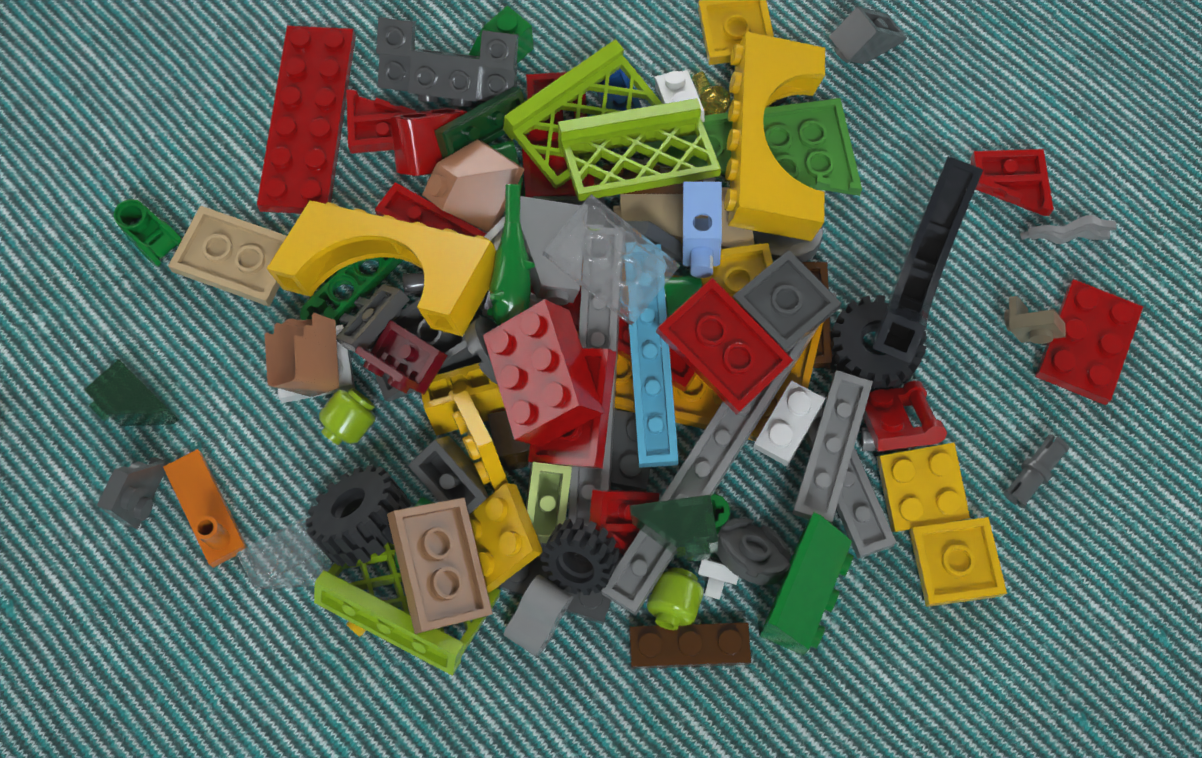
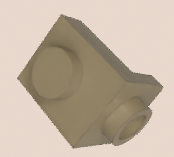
[1004,296,1066,344]

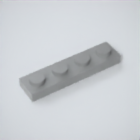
[792,370,873,524]
[805,408,896,559]

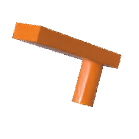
[163,449,248,568]

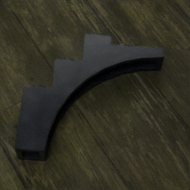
[873,156,984,363]

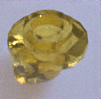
[692,71,731,115]

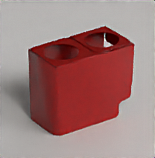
[391,108,467,176]

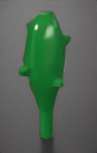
[487,184,535,326]

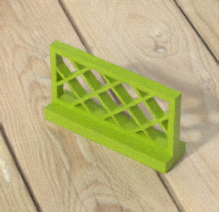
[503,39,663,189]
[558,98,721,202]
[314,542,501,676]

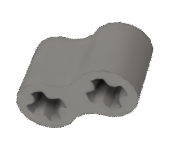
[503,574,573,657]

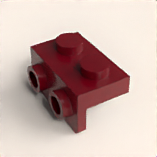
[354,320,448,395]

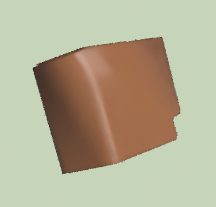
[264,313,339,397]

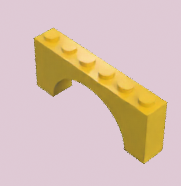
[724,31,825,241]
[266,200,496,337]

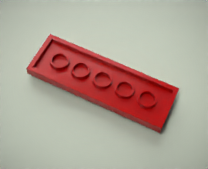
[257,25,356,214]

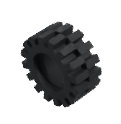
[541,518,620,595]

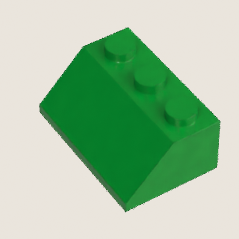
[760,512,854,656]

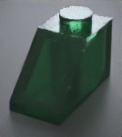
[84,359,179,426]
[630,494,718,561]

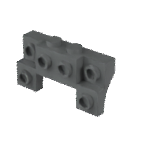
[376,17,519,107]

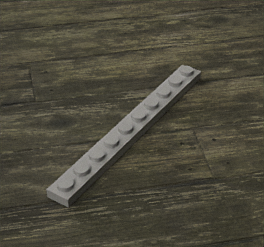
[601,292,836,615]

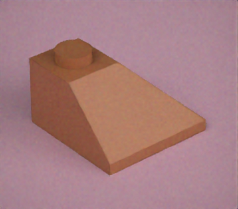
[422,139,525,232]

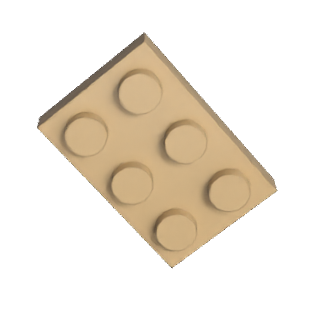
[168,206,287,307]

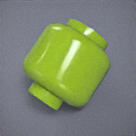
[319,388,376,445]
[647,567,704,630]

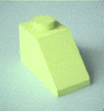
[526,462,572,543]

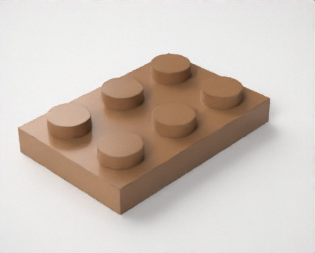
[387,498,493,634]

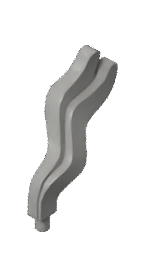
[1020,215,1117,244]

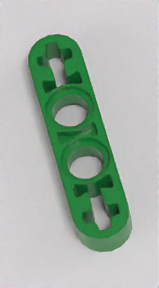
[300,257,403,325]

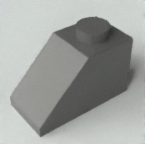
[829,6,907,64]
[408,436,489,515]

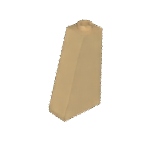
[613,187,754,249]

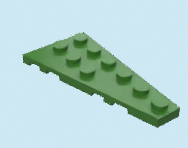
[639,98,862,196]

